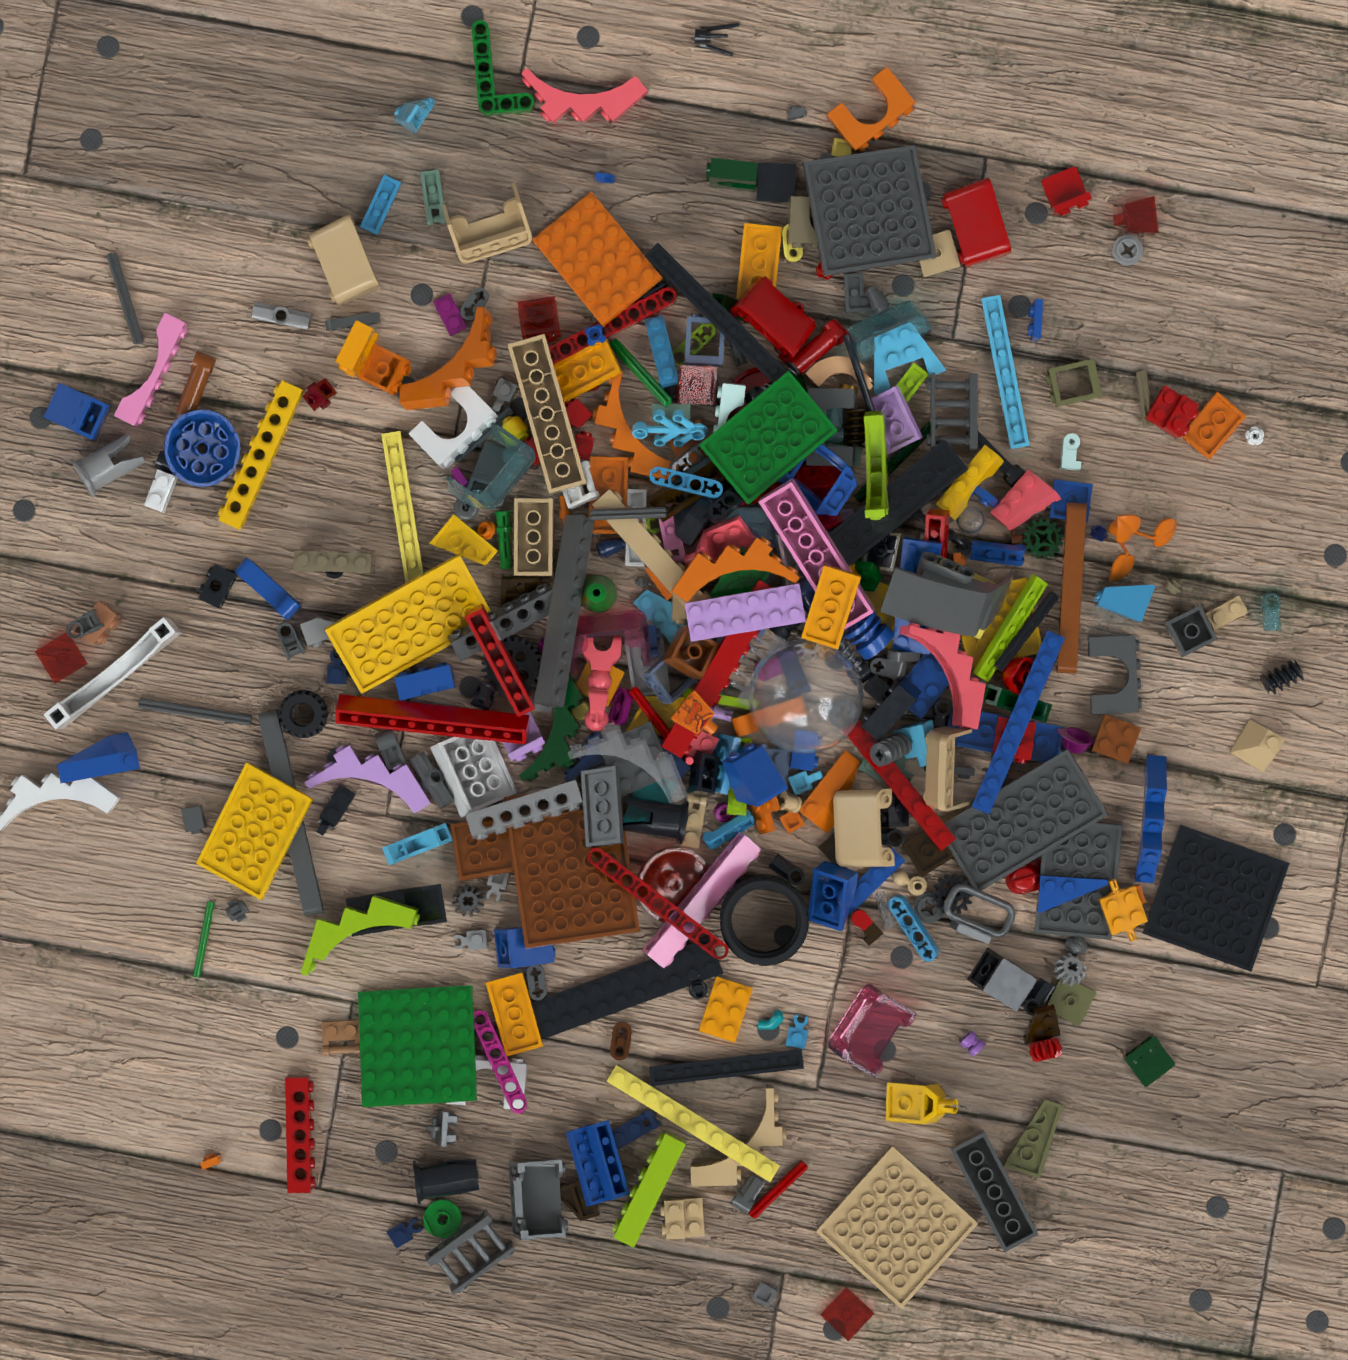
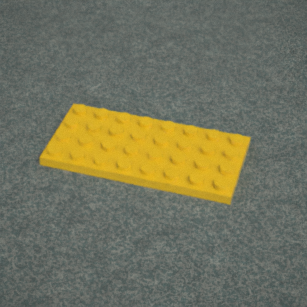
[324,554,491,694]

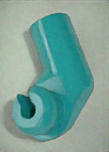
[758,1010,784,1030]

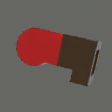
[851,909,883,946]

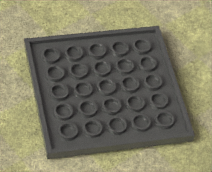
[802,145,936,276]

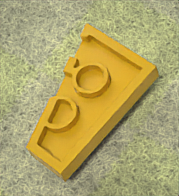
[429,514,498,566]

